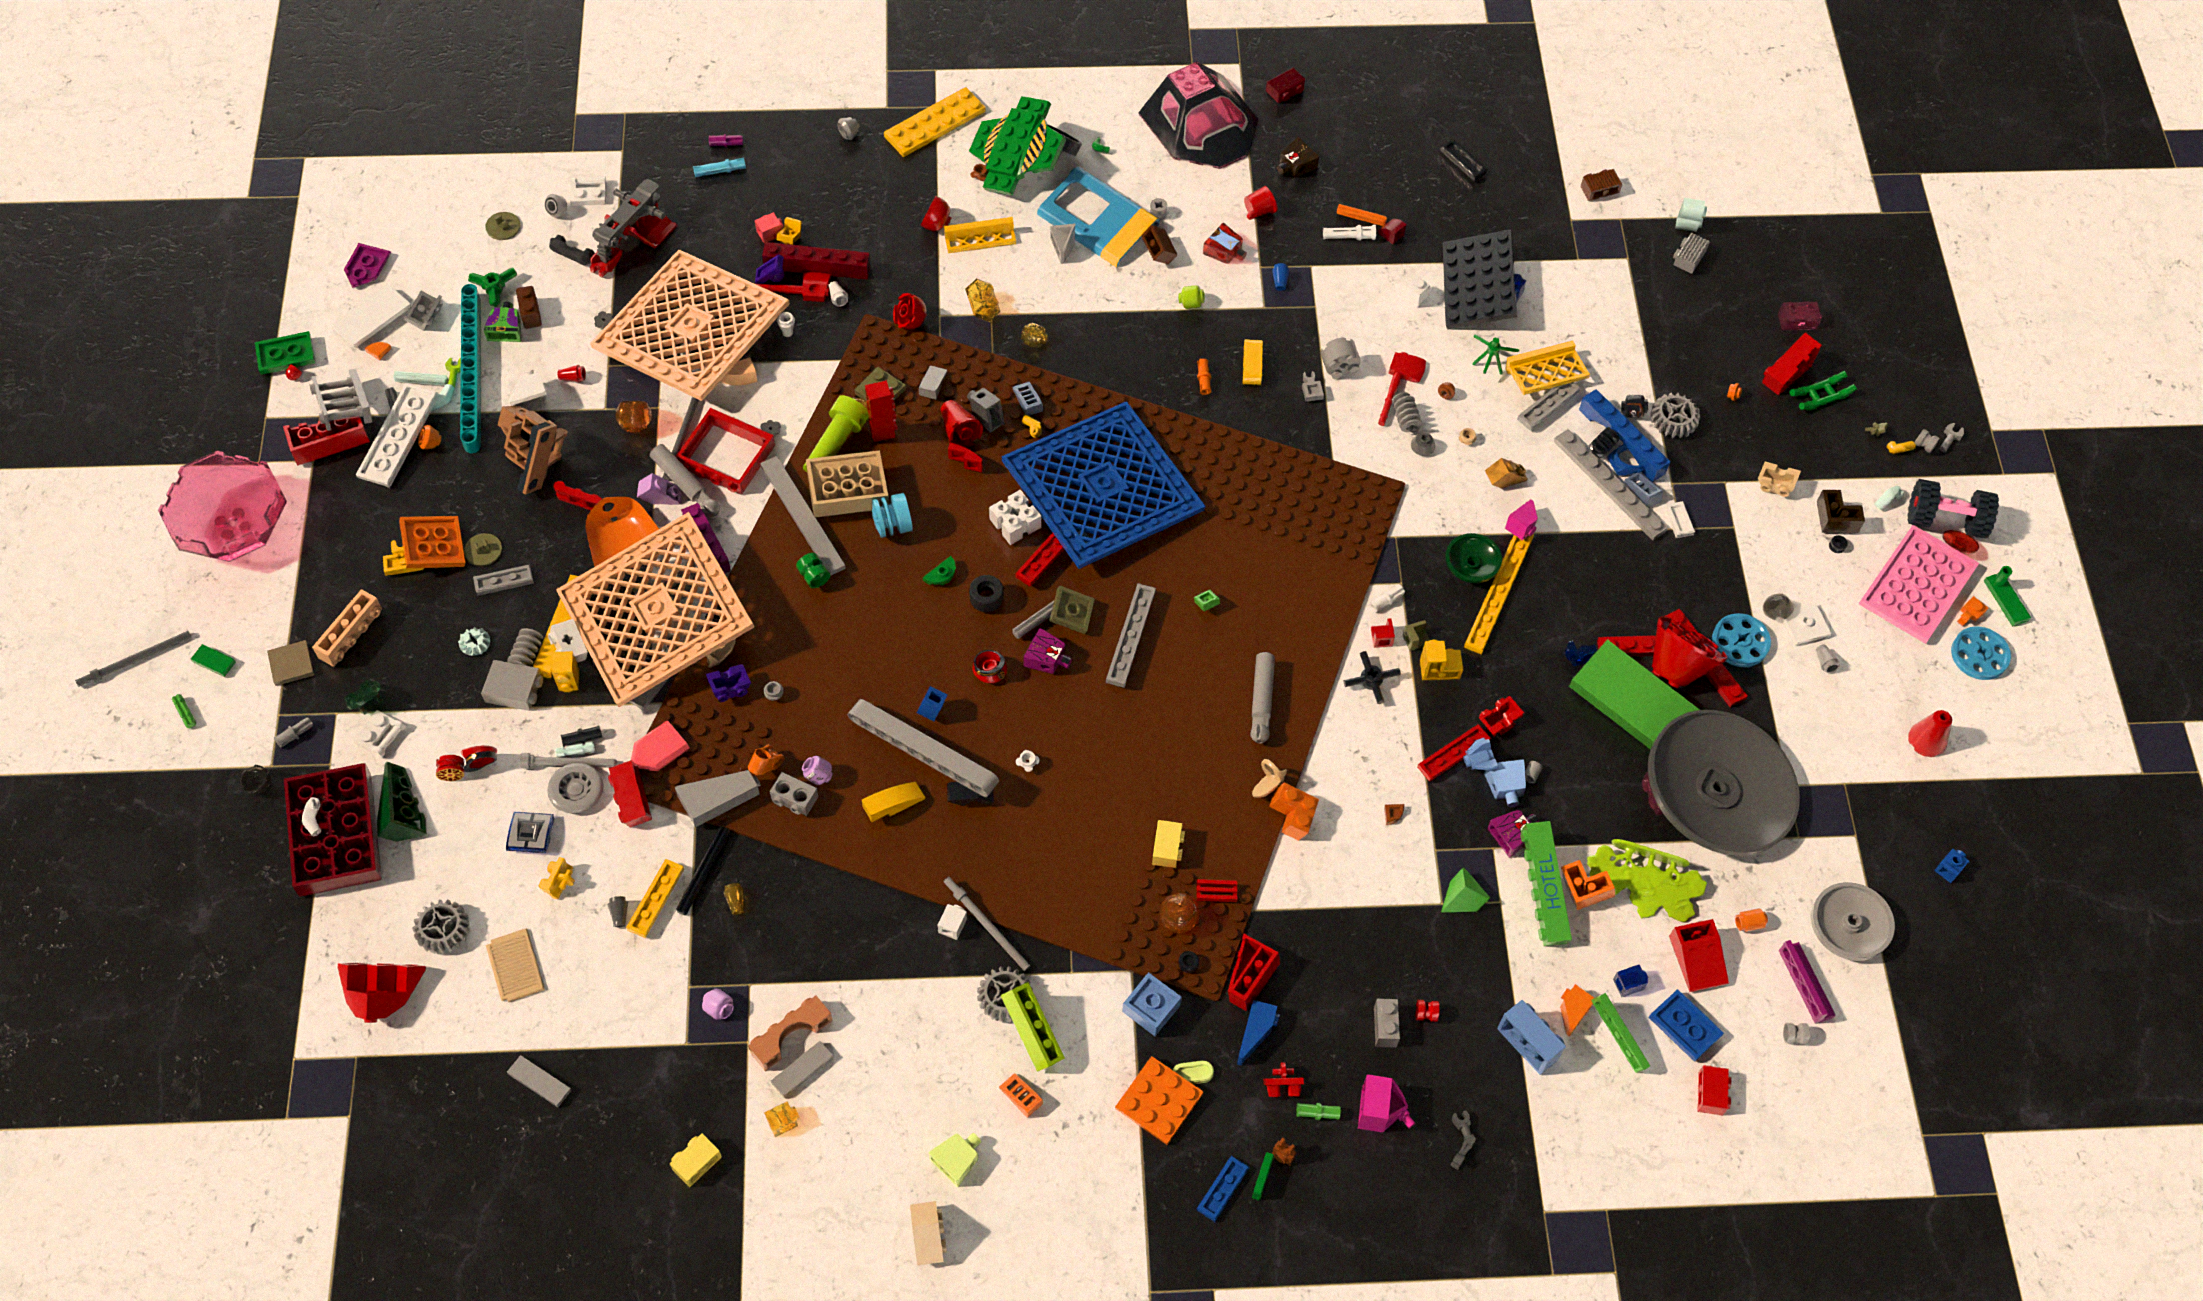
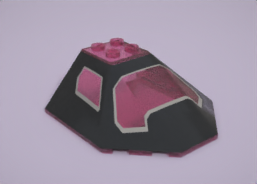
[1138,62,1258,169]

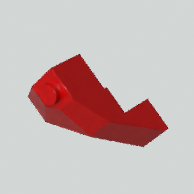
[337,962,426,1023]

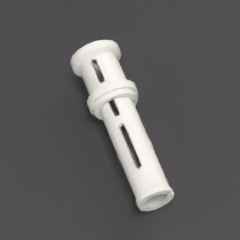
[1323,225,1376,241]

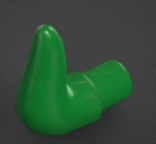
[1092,137,1110,153]

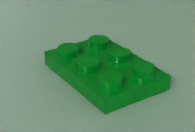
[255,331,315,375]

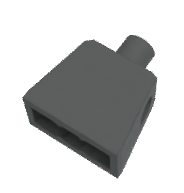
[967,388,1005,433]

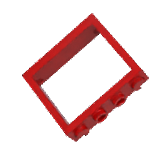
[676,408,775,494]

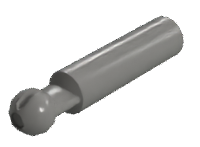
[650,444,720,517]
[1250,652,1275,743]

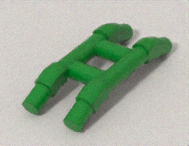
[1790,371,1857,410]

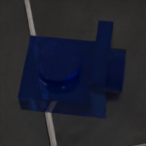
[1565,641,1598,666]

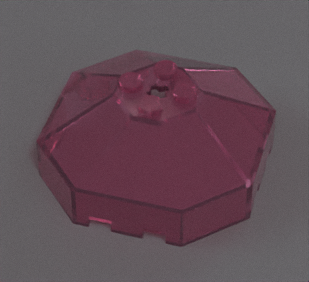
[158,451,287,562]

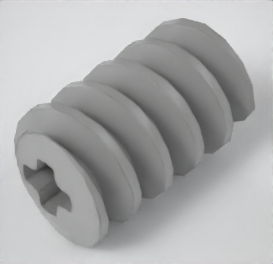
[1392,392,1422,432]
[508,628,543,666]

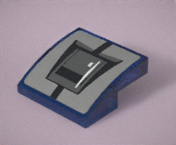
[506,812,554,853]

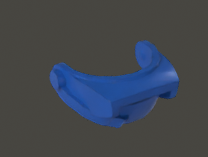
[1607,444,1644,476]

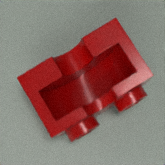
[1479,696,1524,737]

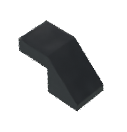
[947,782,994,806]

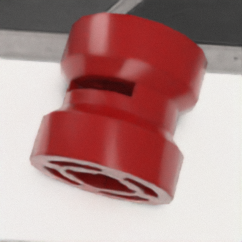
[1416,1000,1439,1022]

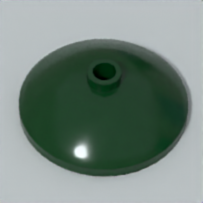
[1445,533,1502,583]

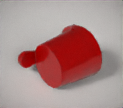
[1244,186,1278,220]

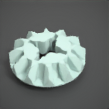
[458,627,490,656]

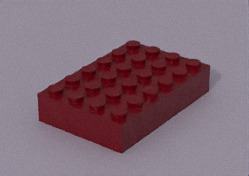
[284,763,382,897]

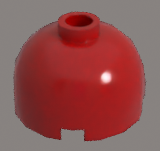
[921,196,952,231]
[893,293,927,330]

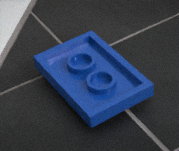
[1648,989,1724,1062]

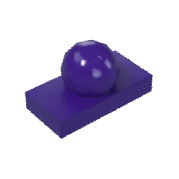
[755,254,785,284]

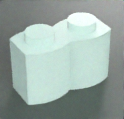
[1675,197,1707,232]

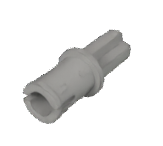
[274,718,313,748]

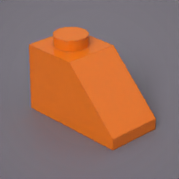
[1560,984,1594,1037]

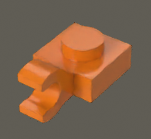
[1957,596,1989,626]

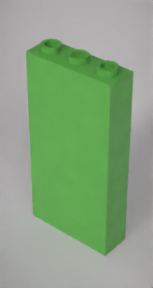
[1569,639,1700,749]

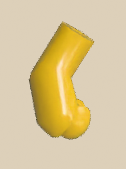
[1022,415,1042,438]
[1887,441,1916,454]

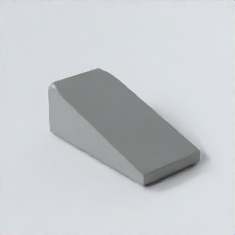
[919,366,947,399]

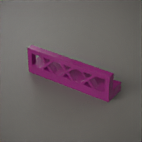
[1778,940,1836,1024]

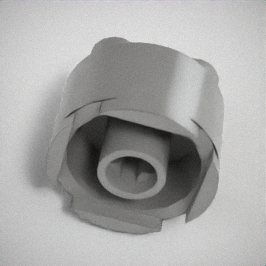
[1320,337,1361,379]

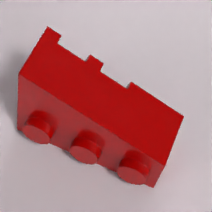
[1762,333,1822,395]
[1228,934,1280,1011]

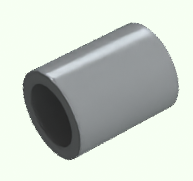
[1525,761,1542,783]

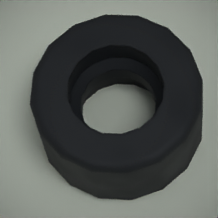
[969,575,1004,612]

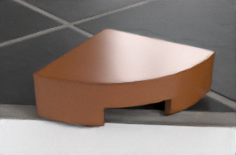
[1384,804,1405,825]

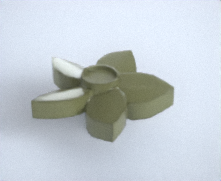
[1865,422,1888,436]

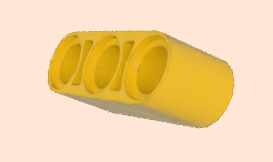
[1243,339,1263,385]

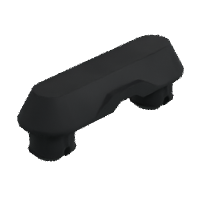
[549,235,595,266]

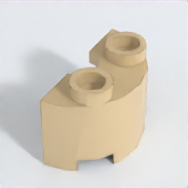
[1758,462,1801,497]

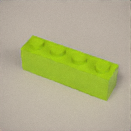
[1001,982,1065,1072]

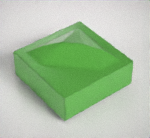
[1194,590,1220,611]

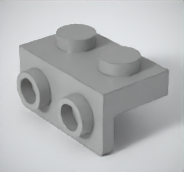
[404,290,443,331]

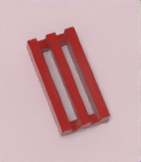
[1196,879,1237,902]

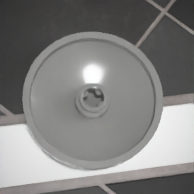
[1811,882,1895,961]

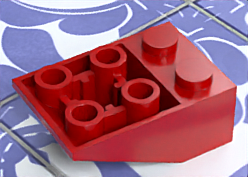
[1669,919,1729,992]

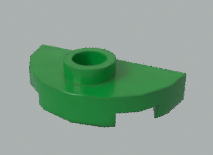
[923,556,956,585]

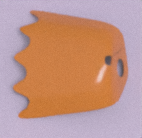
[586,497,659,567]

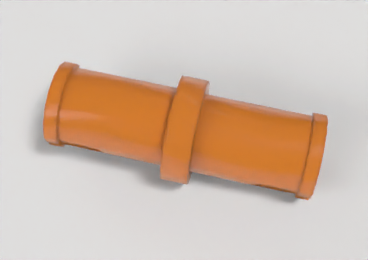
[1197,358,1212,395]

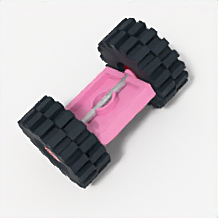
[1907,479,1999,539]

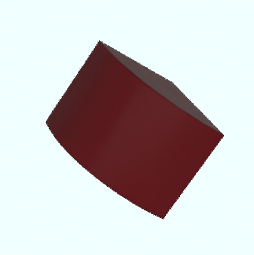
[1378,219,1407,244]

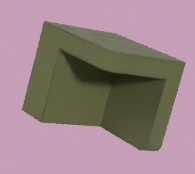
[1402,620,1430,651]

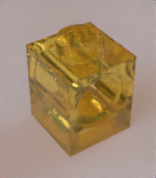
[764,1101,799,1137]

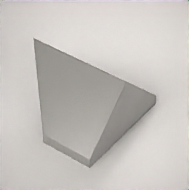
[1050,224,1075,264]

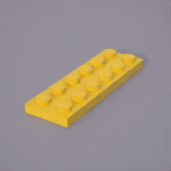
[884,87,986,157]

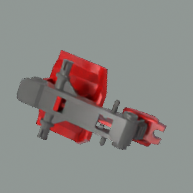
[590,179,677,278]

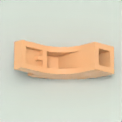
[704,339,758,386]

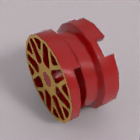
[436,755,465,781]

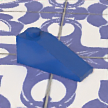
[1237,1000,1280,1065]

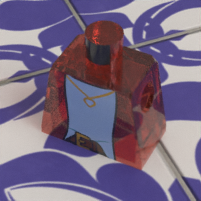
[1203,223,1247,264]

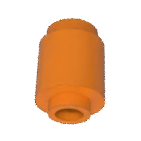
[1735,908,1768,932]

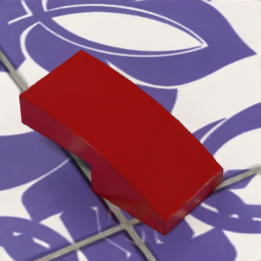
[948,443,983,472]

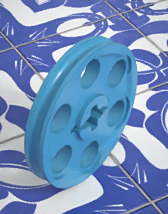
[1712,613,1771,667]
[1951,626,2011,680]

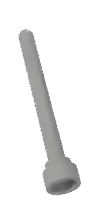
[520,753,618,769]

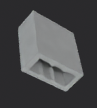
[481,660,543,711]

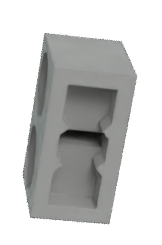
[770,772,818,816]

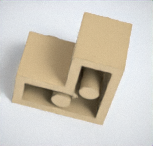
[910,1201,947,1266]

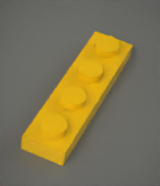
[626,859,685,938]

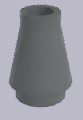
[607,896,628,928]

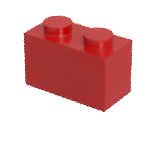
[1697,1065,1732,1116]

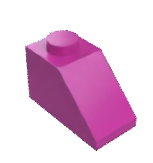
[1505,499,1538,540]

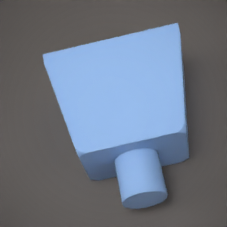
[1484,759,1526,807]

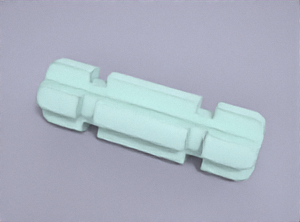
[555,741,595,758]

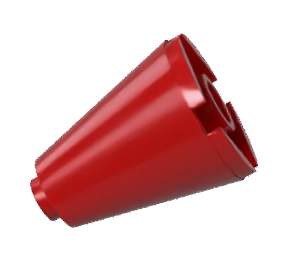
[941,400,983,448]
[1908,710,1953,757]

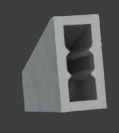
[675,770,761,827]

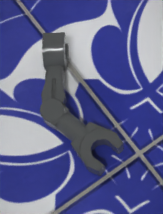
[1450,1111,1476,1170]

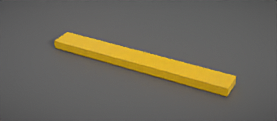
[1464,534,1534,655]

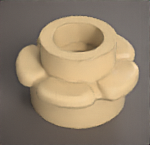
[1459,428,1477,445]

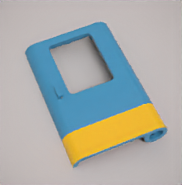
[1037,166,1160,268]

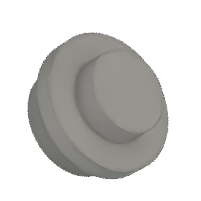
[764,681,784,700]

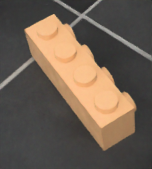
[312,589,382,667]

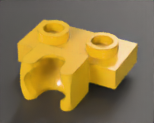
[383,540,424,576]

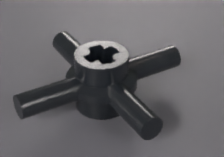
[1343,651,1401,704]

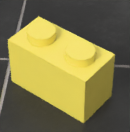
[1152,820,1185,868]
[670,1134,722,1187]

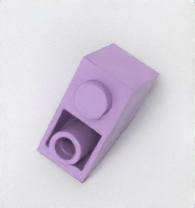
[637,473,682,505]

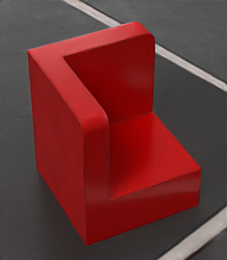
[1371,618,1395,648]

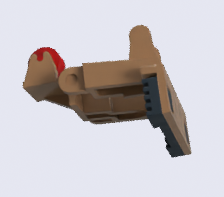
[498,405,568,495]

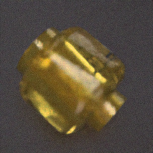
[1021,323,1048,348]

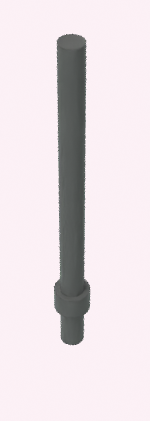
[662,397,699,480]
[75,631,192,687]

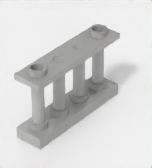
[309,368,372,431]

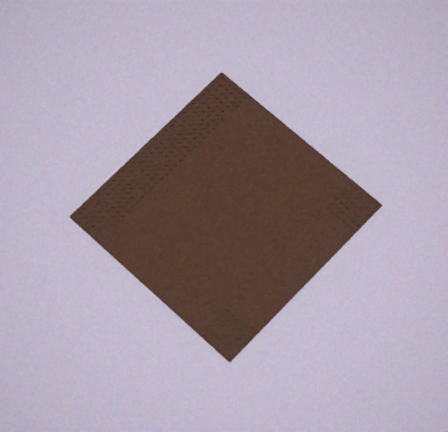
[638,314,1405,1001]

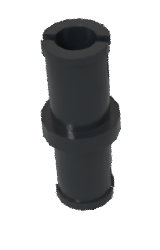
[560,725,602,747]

